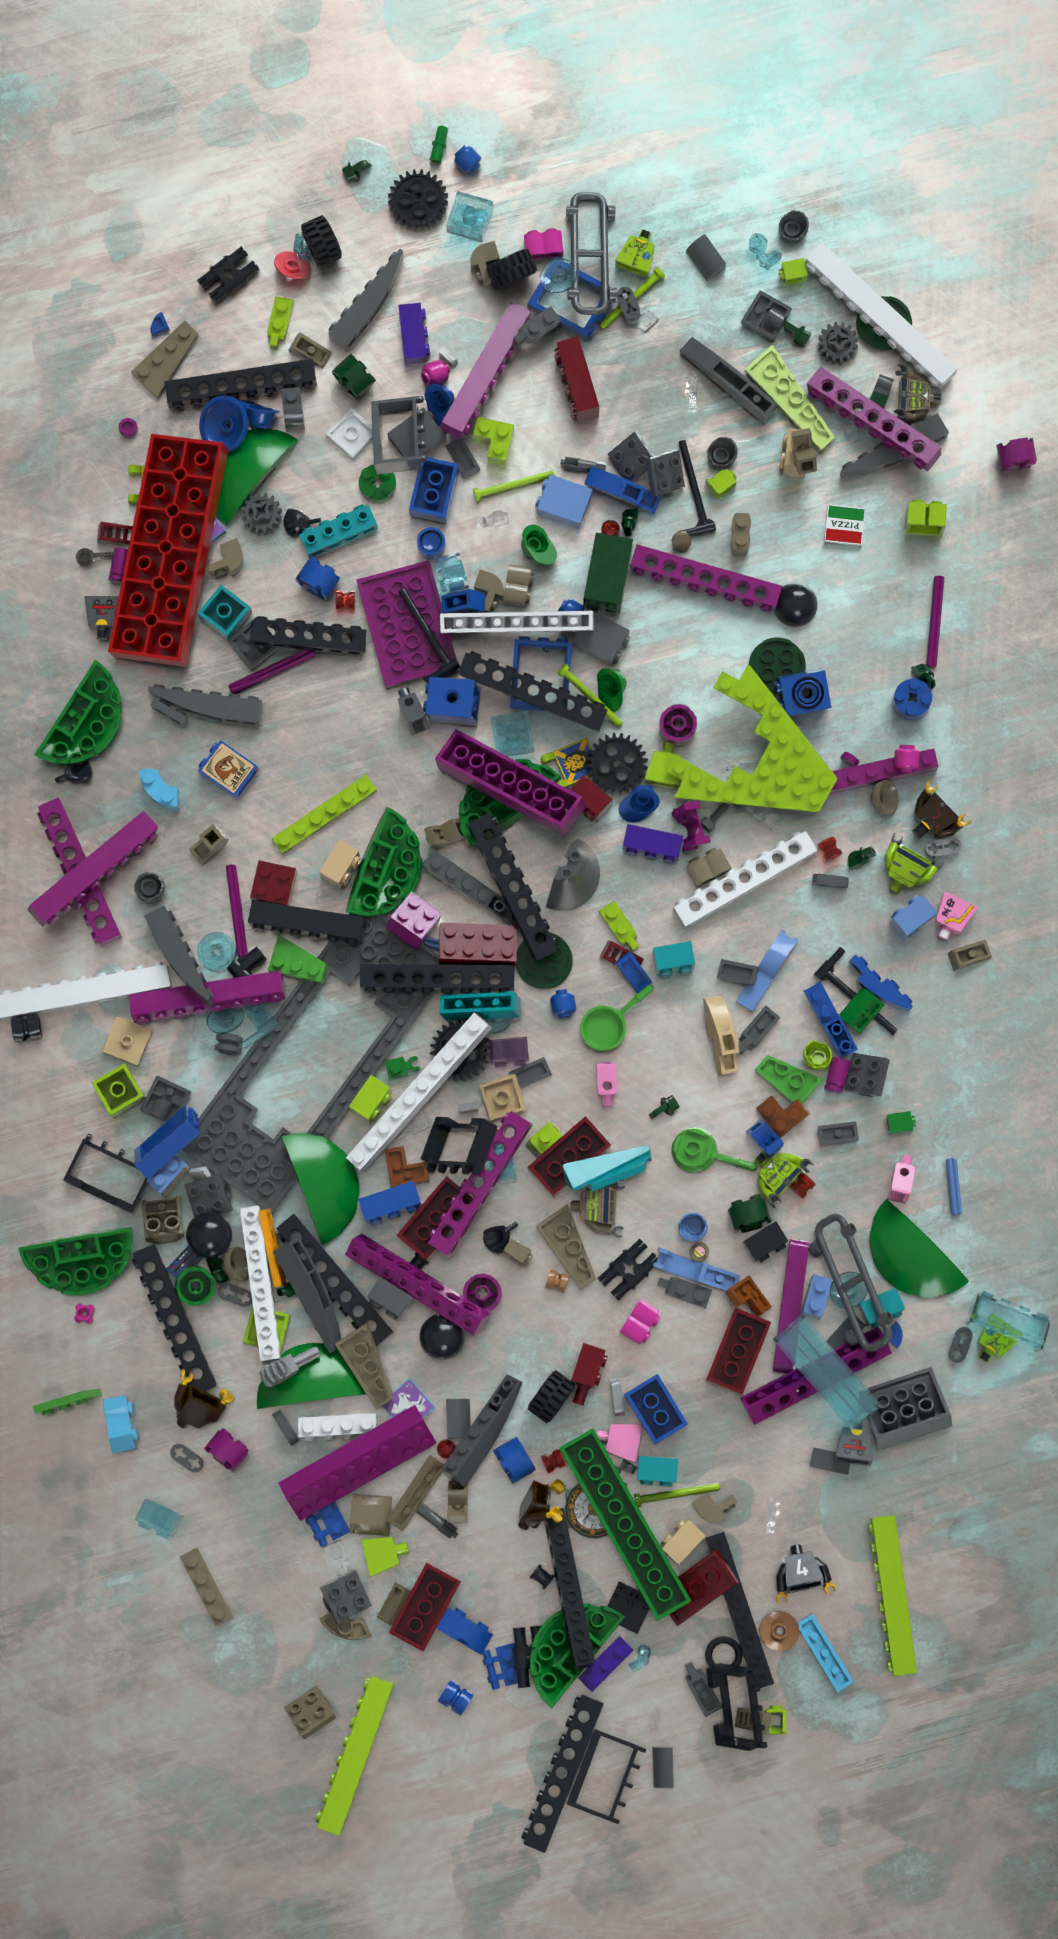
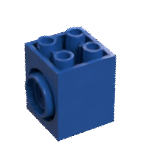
[774,669,832,716]
[423,677,481,726]

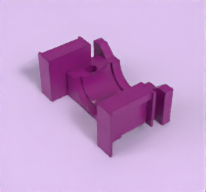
[671,801,711,852]

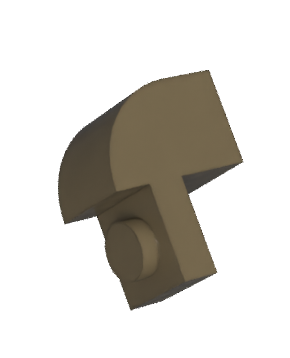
[470,241,500,287]
[791,428,817,475]
[207,538,244,577]
[474,569,504,613]
[424,818,465,849]
[189,824,229,864]
[447,1481,468,1524]
[691,1493,737,1522]

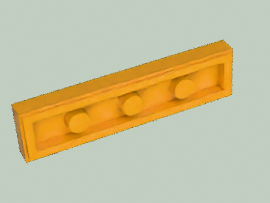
[258,1208,286,1287]

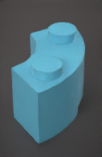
[139,769,179,811]
[103,1395,138,1453]

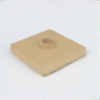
[102,1016,152,1066]
[479,1073,527,1122]

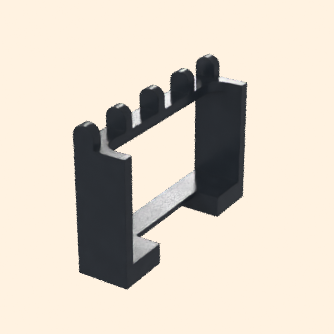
[420,1117,498,1175]
[63,1133,149,1215]
[706,1663,768,1751]
[567,1729,646,1824]

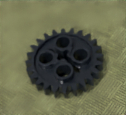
[388,169,448,230]
[586,733,648,795]
[430,1019,492,1082]

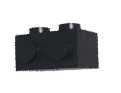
[742,1221,788,1263]

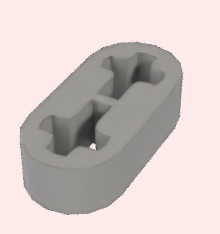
[925,837,962,858]
[610,1378,625,1416]

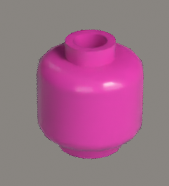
[421,360,450,386]
[894,745,919,773]

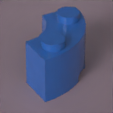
[436,1608,493,1655]

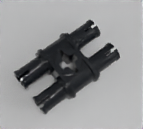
[197,246,260,304]
[597,1238,658,1301]
[512,1626,541,1688]

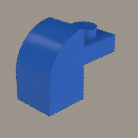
[746,1119,784,1158]

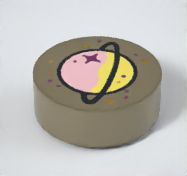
[690,1242,709,1262]

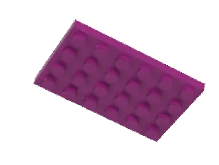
[356,560,459,688]

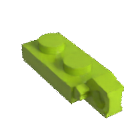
[267,296,294,349]
[599,900,639,952]

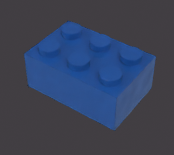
[409,457,459,523]
[358,1181,421,1226]
[624,1374,688,1445]

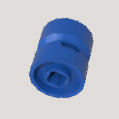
[438,1680,474,1716]

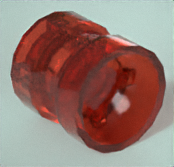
[601,520,620,536]
[335,590,356,610]
[817,836,843,862]
[789,1172,816,1199]
[437,1439,456,1459]
[541,1448,566,1474]

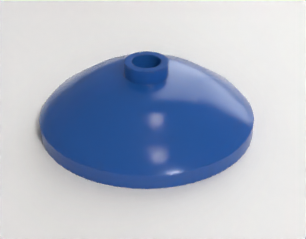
[199,396,248,452]

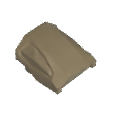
[142,1196,184,1244]
[350,1494,392,1536]

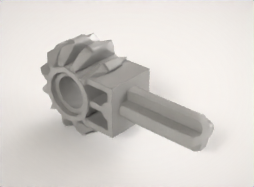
[259,1347,321,1387]

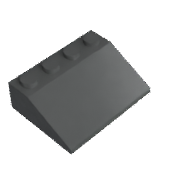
[858,1367,952,1450]

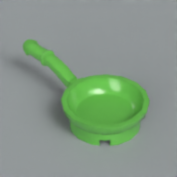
[580,985,654,1051]
[671,1127,757,1173]

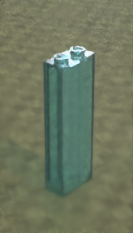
[773,1314,880,1429]

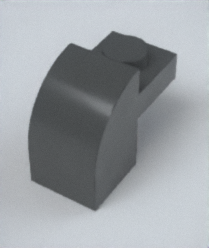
[281,387,305,432]

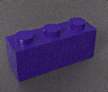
[398,302,430,364]
[622,824,683,863]
[578,1636,633,1692]

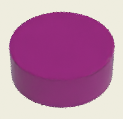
[119,418,138,438]
[840,752,860,767]

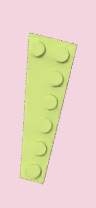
[744,345,835,451]

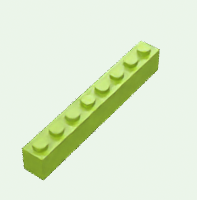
[868,1515,917,1676]
[315,1676,394,1836]

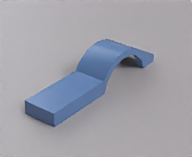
[736,930,798,1012]
[653,1247,741,1291]

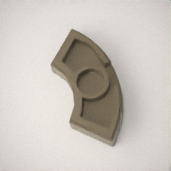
[319,1613,372,1640]

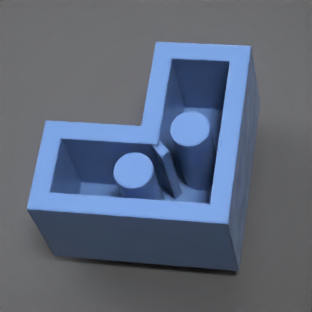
[890,895,937,941]

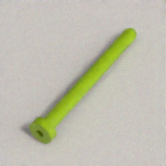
[599,267,666,329]
[473,470,555,501]
[557,664,623,727]
[634,1483,720,1507]

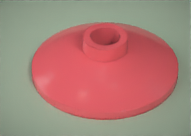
[274,251,311,279]

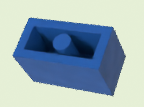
[441,589,485,614]

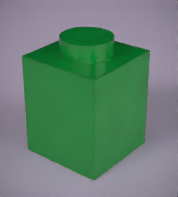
[886,1111,916,1135]

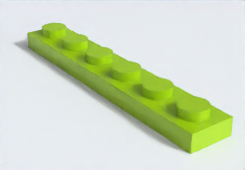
[272,774,377,855]

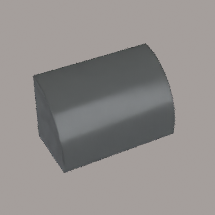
[686,234,726,281]
[446,1399,471,1439]
[652,1747,674,1788]

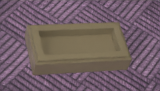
[377,1582,411,1626]

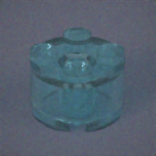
[434,552,469,594]
[197,932,237,973]

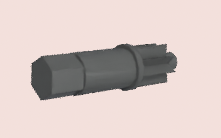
[560,456,606,472]
[416,1503,458,1538]

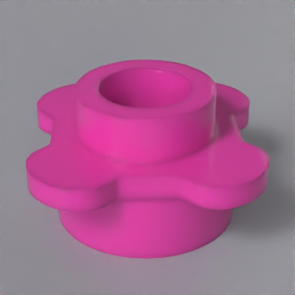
[74,1303,95,1324]

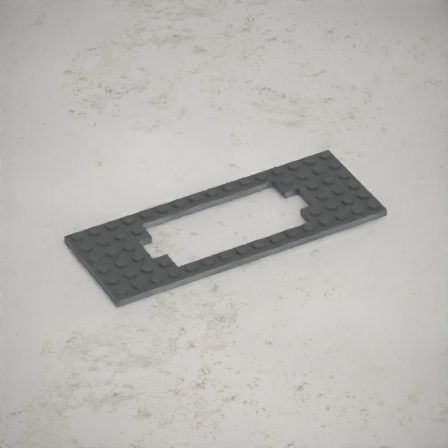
[182,913,443,1213]

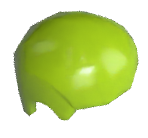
[803,1039,832,1070]

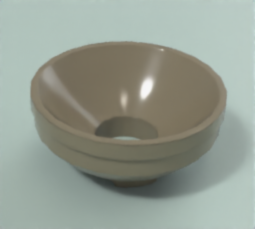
[870,780,899,814]
[222,1246,249,1282]

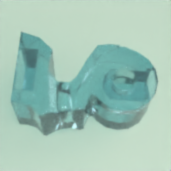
[749,233,782,270]

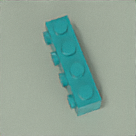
[299,504,378,558]
[440,991,521,1021]

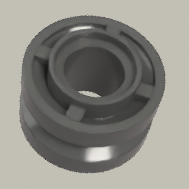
[214,1033,243,1055]

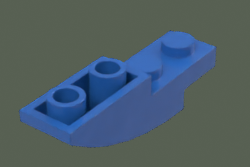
[584,466,662,514]
[849,955,913,1012]
[803,981,858,1058]

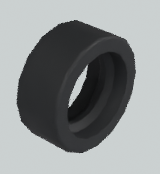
[705,1636,743,1667]

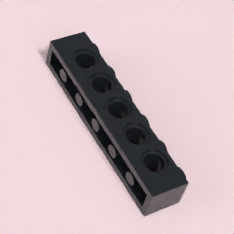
[250,616,367,656]

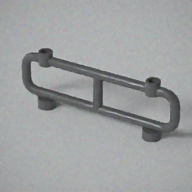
[566,192,617,315]
[809,1213,894,1352]

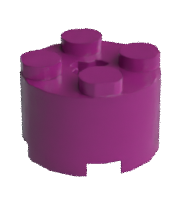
[996,437,1037,472]
[659,704,697,746]
[463,1273,502,1312]
[204,1428,249,1473]

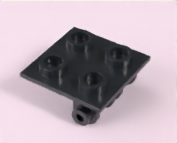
[607,1581,650,1634]

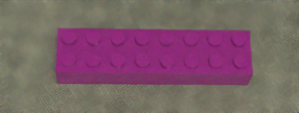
[435,729,585,837]
[278,1405,436,1521]

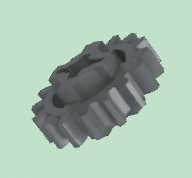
[818,322,859,363]
[241,493,282,534]

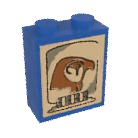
[198,740,259,800]

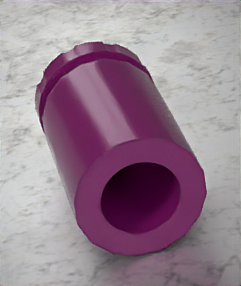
[108,548,128,584]
[824,1057,851,1094]

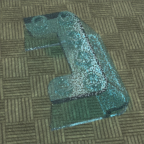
[964,1291,1051,1353]

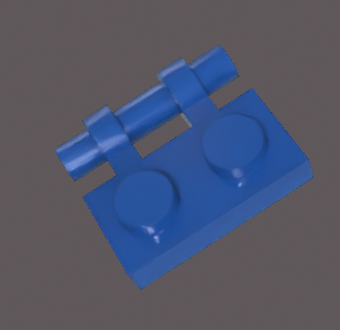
[305,1502,350,1547]
[482,1643,518,1690]

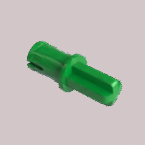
[429,125,448,164]

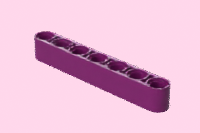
[773,1239,809,1373]

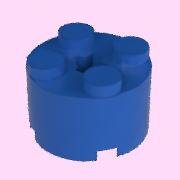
[295,556,340,600]
[892,678,932,721]
[493,1437,535,1484]

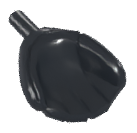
[283,508,321,537]
[55,760,92,783]
[483,1222,518,1255]

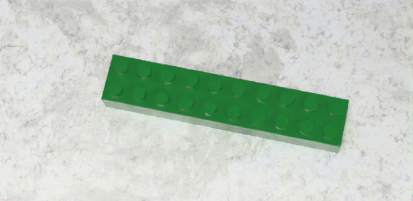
[559,1428,691,1622]

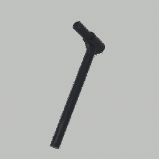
[677,440,716,536]
[398,588,460,683]
[814,947,898,1035]

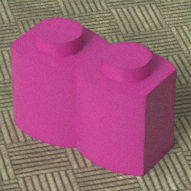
[524,228,564,260]
[620,1299,661,1344]

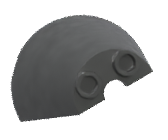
[546,839,600,911]

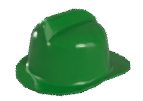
[521,524,557,565]
[597,668,627,712]

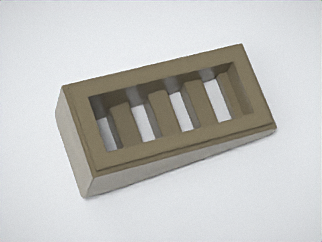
[735,1707,772,1733]

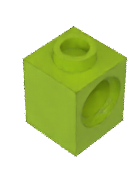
[778,258,808,286]

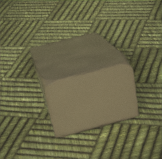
[288,332,331,368]
[948,939,992,971]

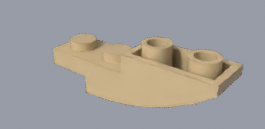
[703,995,739,1075]

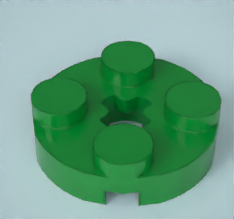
[359,464,396,502]

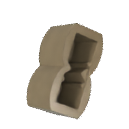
[731,513,751,556]
[503,564,534,607]
[686,848,731,888]
[502,1237,533,1268]

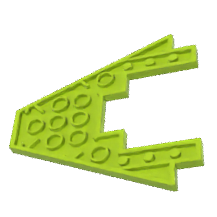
[666,665,838,812]

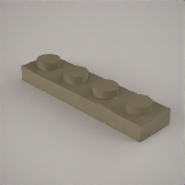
[386,1455,444,1531]
[180,1547,233,1627]

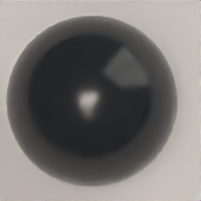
[774,582,818,627]
[186,1212,232,1259]
[419,1314,466,1360]

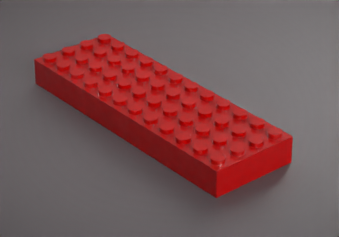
[108,434,229,667]

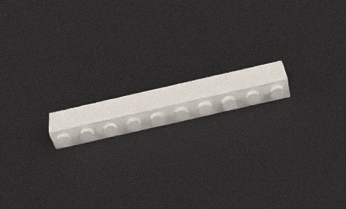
[805,242,958,389]
[0,962,172,1021]
[346,1013,492,1172]

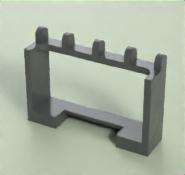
[371,396,427,474]

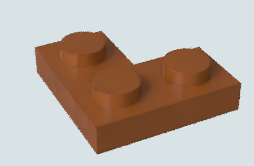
[756,1096,811,1138]
[384,1146,429,1188]
[725,1276,772,1317]

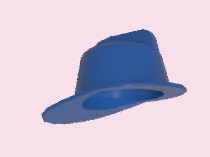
[424,384,455,426]
[238,400,280,429]
[618,785,660,823]

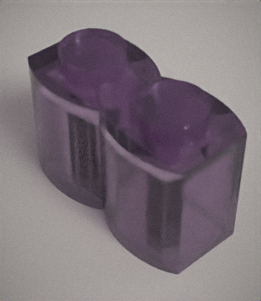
[489,1037,529,1068]

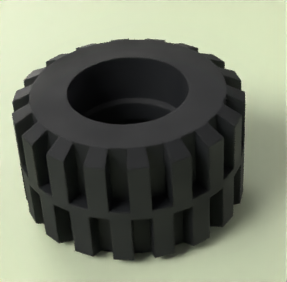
[301,215,342,267]
[486,249,537,289]
[528,1370,575,1424]

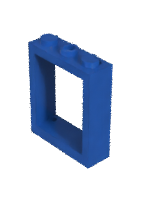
[527,257,612,341]
[510,636,572,711]
[134,1104,200,1179]

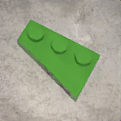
[268,934,328,984]
[755,1055,824,1103]
[33,1389,102,1416]

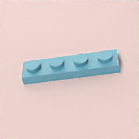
[798,1614,854,1692]

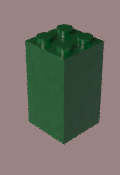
[583,532,633,615]

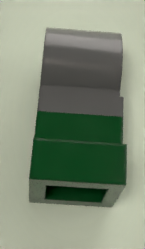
[870,374,894,409]

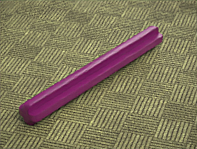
[926,576,945,668]
[228,650,316,694]
[226,864,248,958]

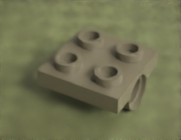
[284,1685,337,1740]

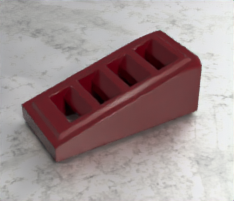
[97,521,133,545]
[599,941,644,966]

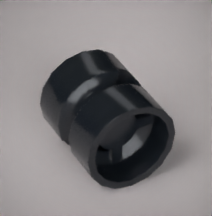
[11,1014,42,1043]

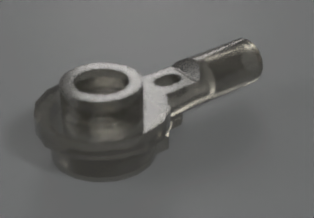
[75,548,113,567]

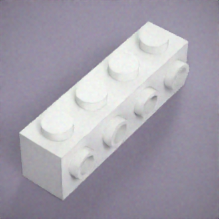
[298,1413,377,1441]

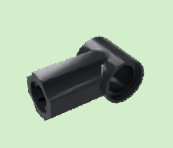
[227,946,267,978]

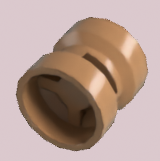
[545,1269,569,1293]

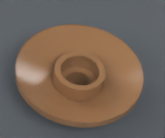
[760,1611,799,1651]

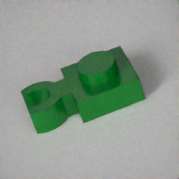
[385,1056,420,1080]

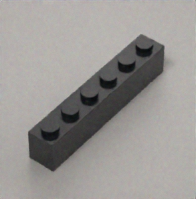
[248,900,367,945]

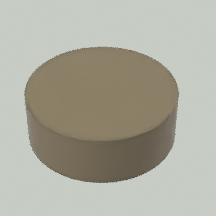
[672,531,691,551]

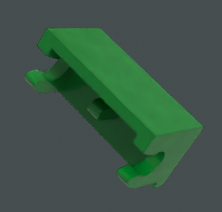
[839,987,885,1034]

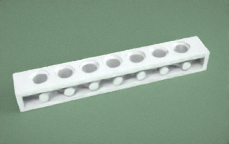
[440,611,594,633]
[673,831,817,929]
[240,1206,281,1364]

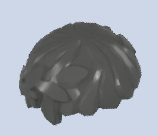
[779,210,809,241]
[707,437,738,467]
[134,872,165,903]

